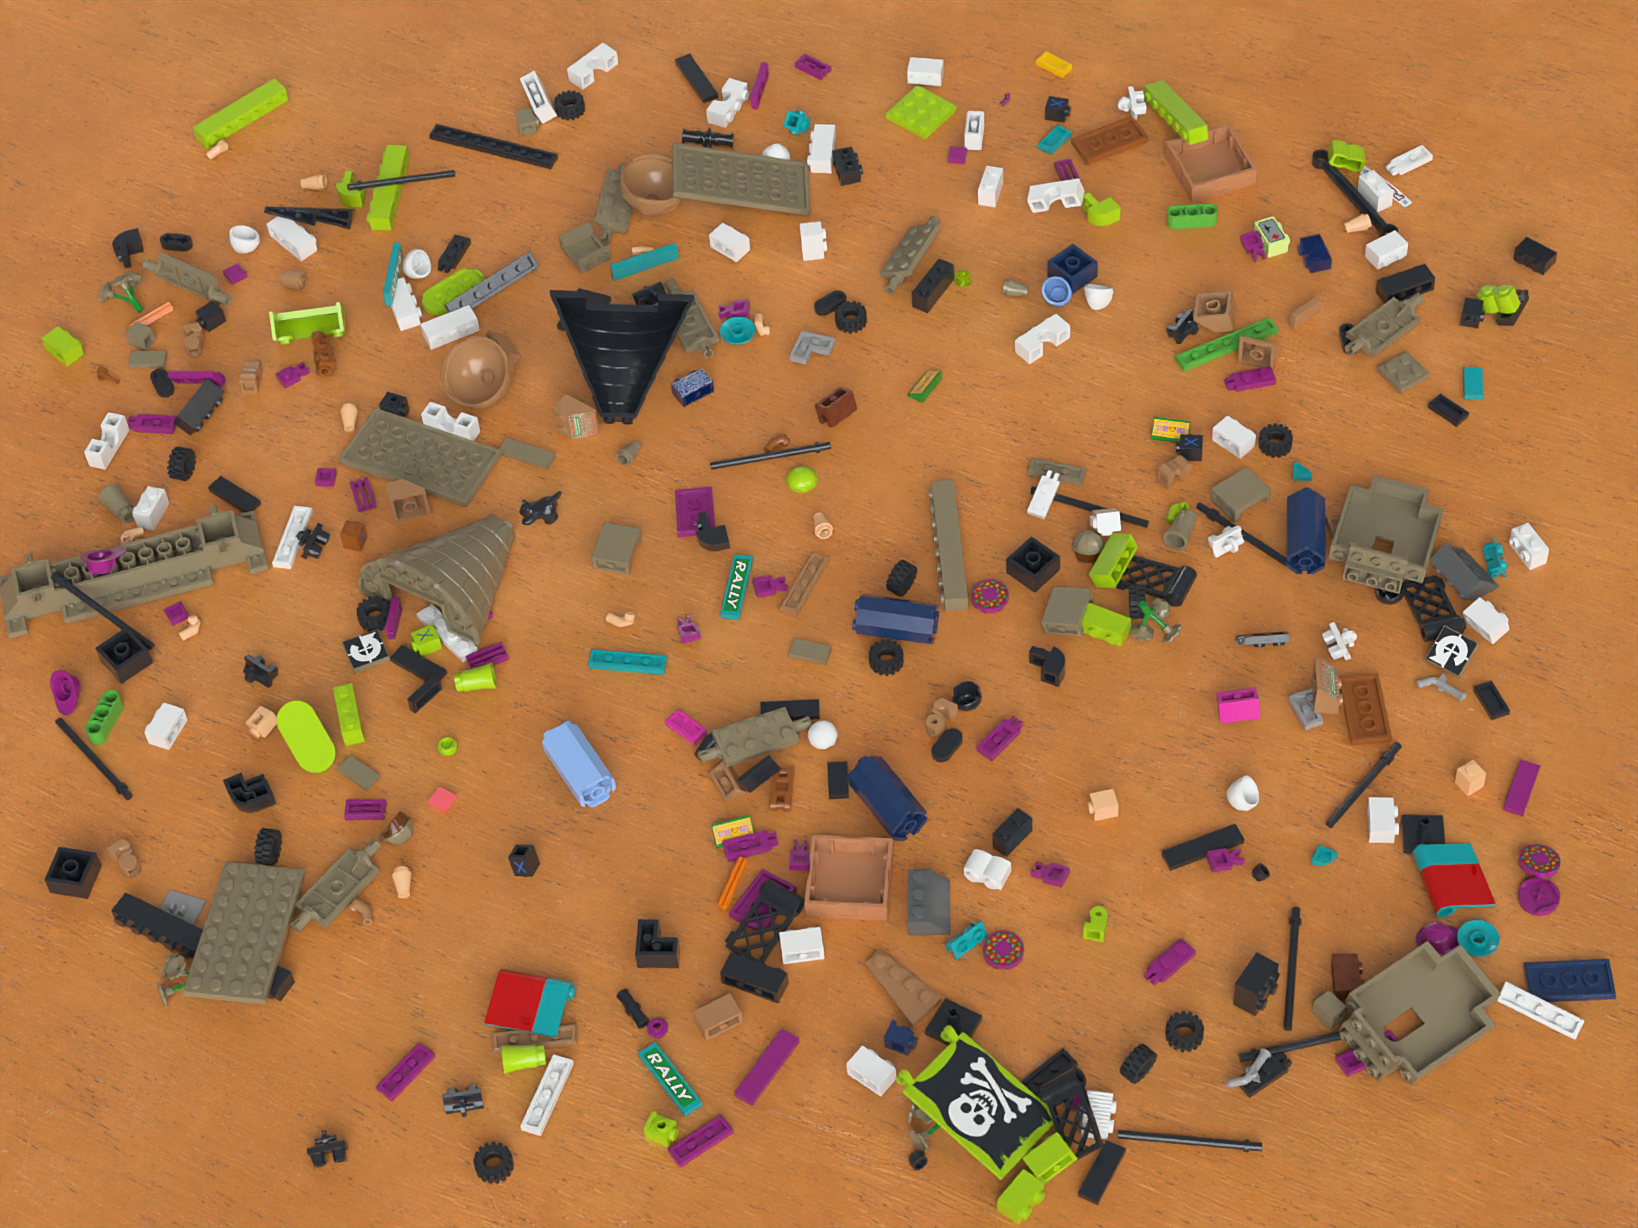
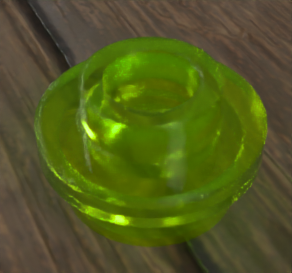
[954,270,972,287]

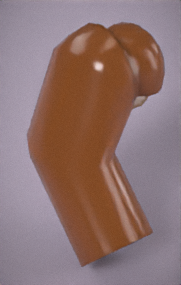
[764,434,790,453]

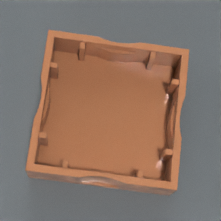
[1165,124,1257,202]
[804,835,894,921]

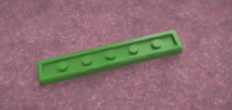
[1175,317,1278,372]

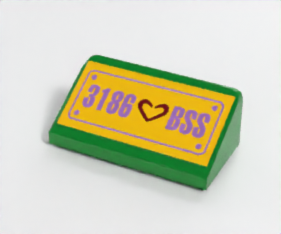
[907,371,942,403]
[1151,417,1191,443]
[711,815,754,849]

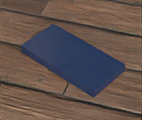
[1523,959,1616,1002]

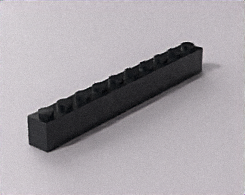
[111,892,295,1001]

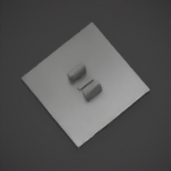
[160,890,206,925]

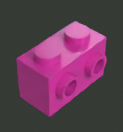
[1217,688,1260,723]

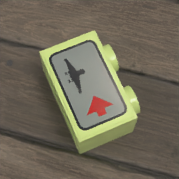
[1254,216,1290,258]

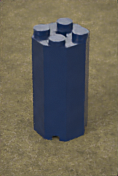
[1286,488,1326,574]
[852,594,939,644]
[847,756,927,841]

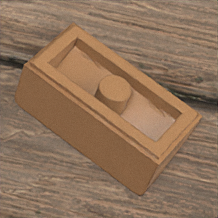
[709,761,747,802]

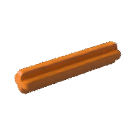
[126,302,174,330]
[717,856,748,910]

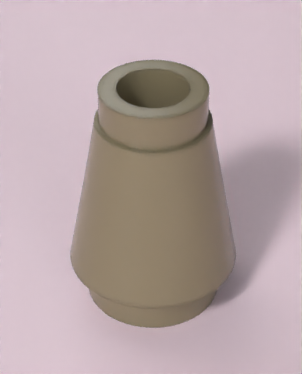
[1002,279,1029,297]
[616,441,641,466]

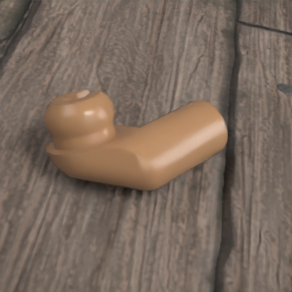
[349,899,373,925]

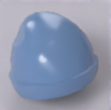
[1041,276,1072,307]

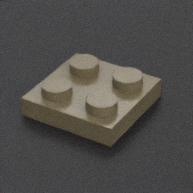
[1377,351,1430,394]

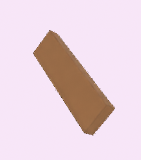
[780,552,829,617]
[492,1024,577,1054]

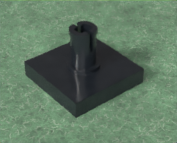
[1401,815,1445,854]
[925,998,982,1046]

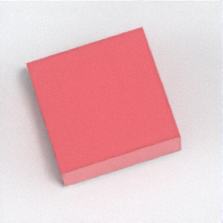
[428,787,456,813]

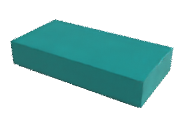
[1038,125,1072,155]
[1463,367,1484,399]

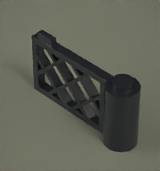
[1116,555,1197,607]
[1402,575,1466,642]
[725,880,805,963]
[1039,1066,1104,1162]

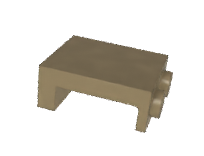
[559,222,611,273]
[1210,467,1270,523]
[591,523,642,575]
[1041,587,1094,637]

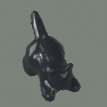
[519,491,562,525]

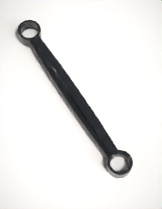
[1312,150,1398,238]

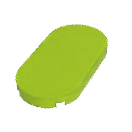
[422,268,485,315]
[277,701,336,774]

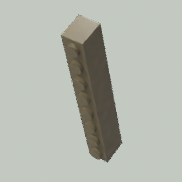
[928,480,968,611]

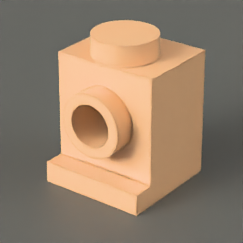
[245,706,277,739]

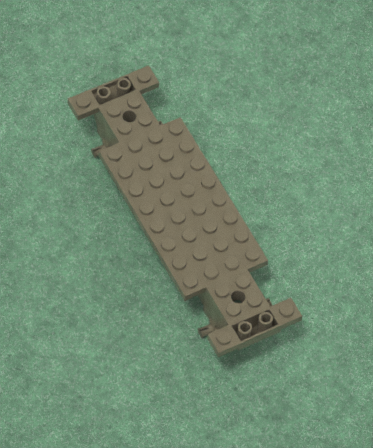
[0,504,269,639]

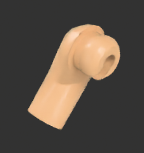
[206,140,228,160]
[632,246,655,256]
[754,313,770,336]
[120,527,145,545]
[606,612,635,628]
[179,615,201,641]

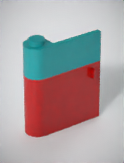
[1412,843,1496,918]
[484,969,577,1038]

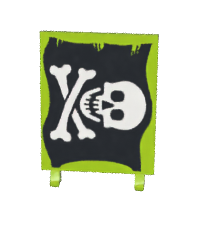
[896,1025,1054,1180]

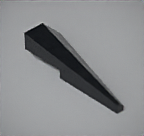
[264,206,355,230]

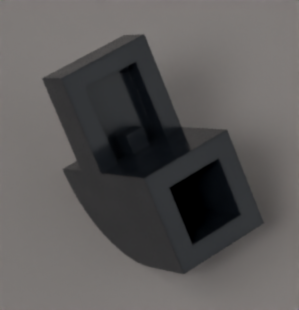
[112,228,144,268]
[696,511,730,551]
[1029,646,1065,687]

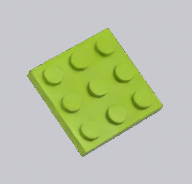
[886,85,957,139]

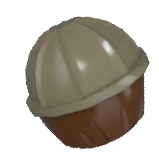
[1072,530,1104,563]
[379,811,413,845]

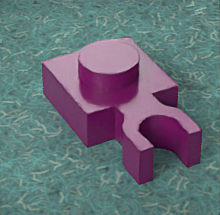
[1240,230,1266,262]
[718,299,750,319]
[275,362,310,389]
[752,576,788,597]
[677,614,701,644]
[789,840,810,871]
[1205,848,1245,873]
[1031,862,1070,887]

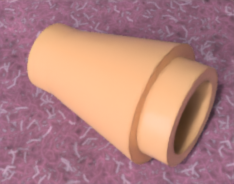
[301,174,327,191]
[1344,213,1372,233]
[340,403,358,432]
[813,512,833,539]
[392,866,412,898]

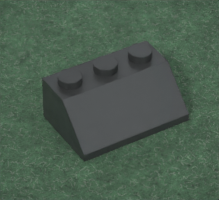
[1430,543,1499,601]
[908,869,950,935]

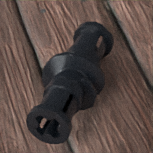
[682,127,734,148]

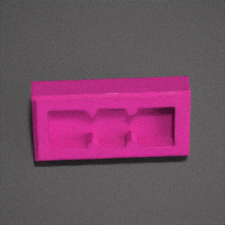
[665,709,707,745]

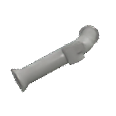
[1416,673,1467,702]
[1226,1048,1271,1089]

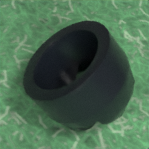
[1252,863,1270,881]
[908,1151,928,1171]

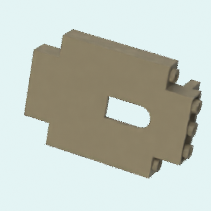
[1328,475,1444,594]
[1339,941,1501,1086]

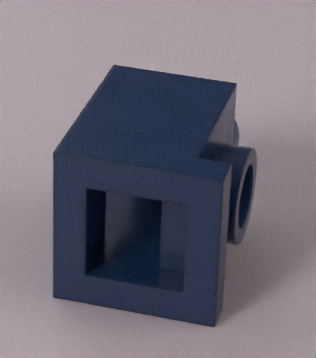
[884,1020,918,1056]

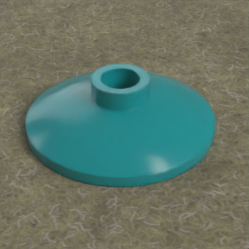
[720,317,756,345]
[1457,920,1500,957]

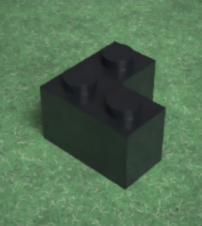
[635,919,680,968]

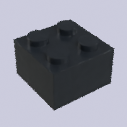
[1006,536,1060,593]
[95,627,153,684]
[44,847,102,899]
[1233,952,1280,1016]

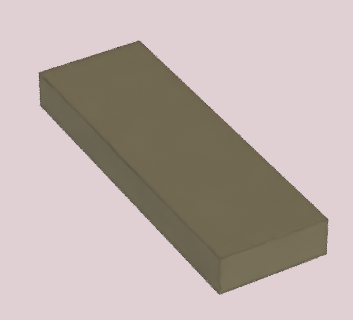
[499,437,556,470]
[1027,458,1086,486]

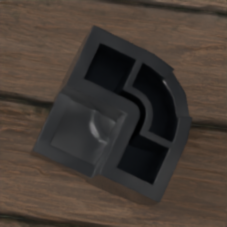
[223,773,276,813]

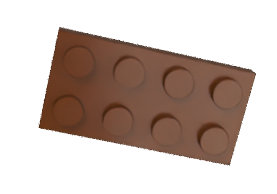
[1072,116,1148,165]
[1339,673,1392,745]

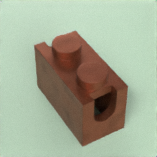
[815,387,857,428]
[1331,954,1364,1001]

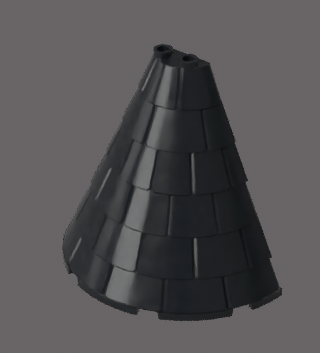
[550,290,694,425]

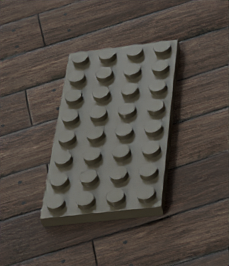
[672,143,810,216]
[339,408,502,507]
[183,861,305,1005]

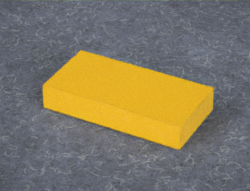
[1036,51,1073,78]

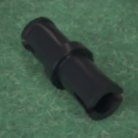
[616,989,649,1029]

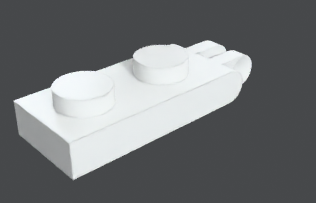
[1386,145,1433,175]
[1027,470,1060,520]

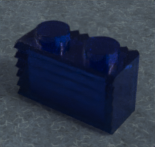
[1297,234,1332,273]
[671,368,714,407]

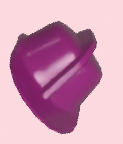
[80,548,126,574]
[50,670,81,715]
[1416,921,1459,955]

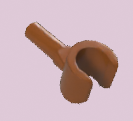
[97,366,120,384]

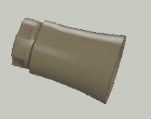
[98,484,134,524]
[1163,509,1197,551]

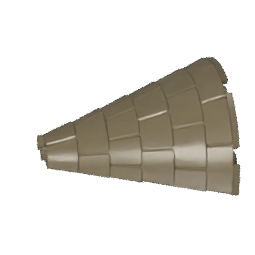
[358,514,514,645]

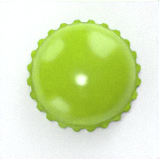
[786,466,818,493]

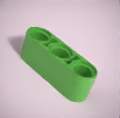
[1167,203,1218,229]
[85,690,124,745]

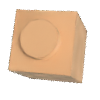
[1455,760,1486,796]
[1087,789,1118,821]

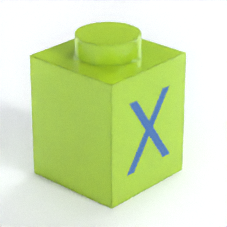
[410,624,442,657]

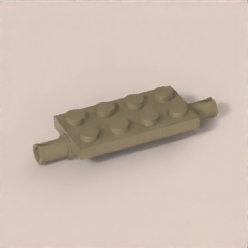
[593,163,633,245]
[880,216,940,295]
[143,252,232,306]
[664,279,719,358]
[1345,293,1424,358]
[698,707,812,767]
[290,838,381,933]

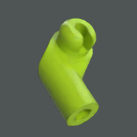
[1166,502,1189,525]

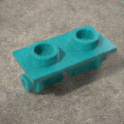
[1483,537,1508,578]
[945,921,988,960]

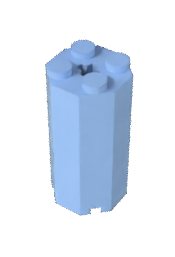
[542,721,616,807]

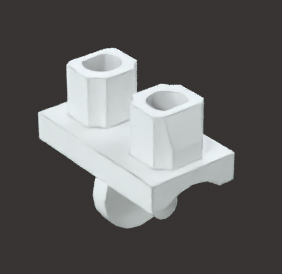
[1118,86,1146,120]
[1208,525,1244,558]
[1322,622,1357,660]

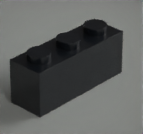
[912,259,955,313]
[1376,264,1435,304]
[173,379,225,436]
[720,953,789,1004]

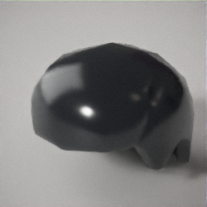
[1374,585,1405,605]
[952,681,982,712]

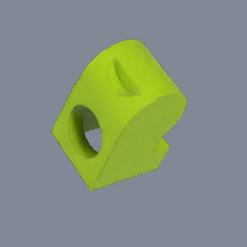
[1083,906,1107,942]

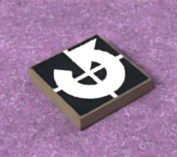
[1425,625,1480,678]
[342,629,390,674]

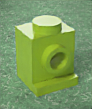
[643,1111,679,1147]

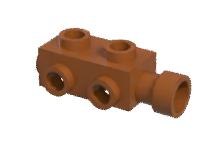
[311,331,336,376]

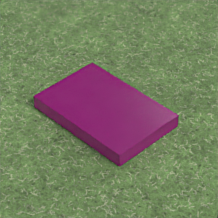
[675,487,715,537]
[729,869,797,935]

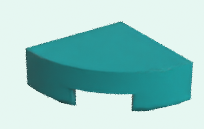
[1293,462,1312,481]
[1310,845,1338,866]

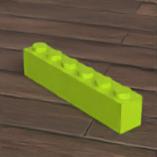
[193,78,289,149]
[1144,80,1208,145]
[367,145,410,231]

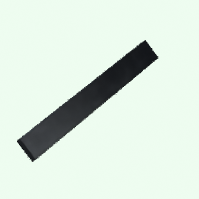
[429,124,558,169]

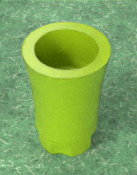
[454,662,497,692]
[501,1044,546,1074]

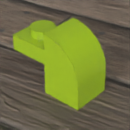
[336,171,366,207]
[1082,193,1121,226]

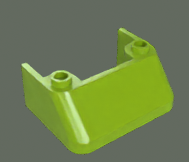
[269,302,347,345]

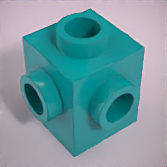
[783,109,811,135]

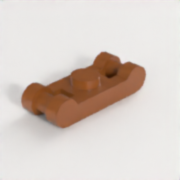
[770,766,795,812]

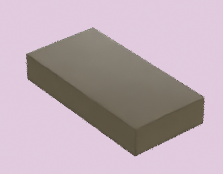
[128,351,167,368]
[789,638,832,665]
[337,755,380,791]

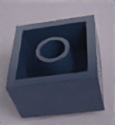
[1047,244,1098,294]

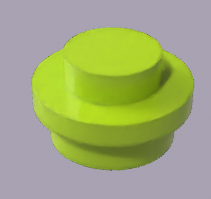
[438,737,458,756]

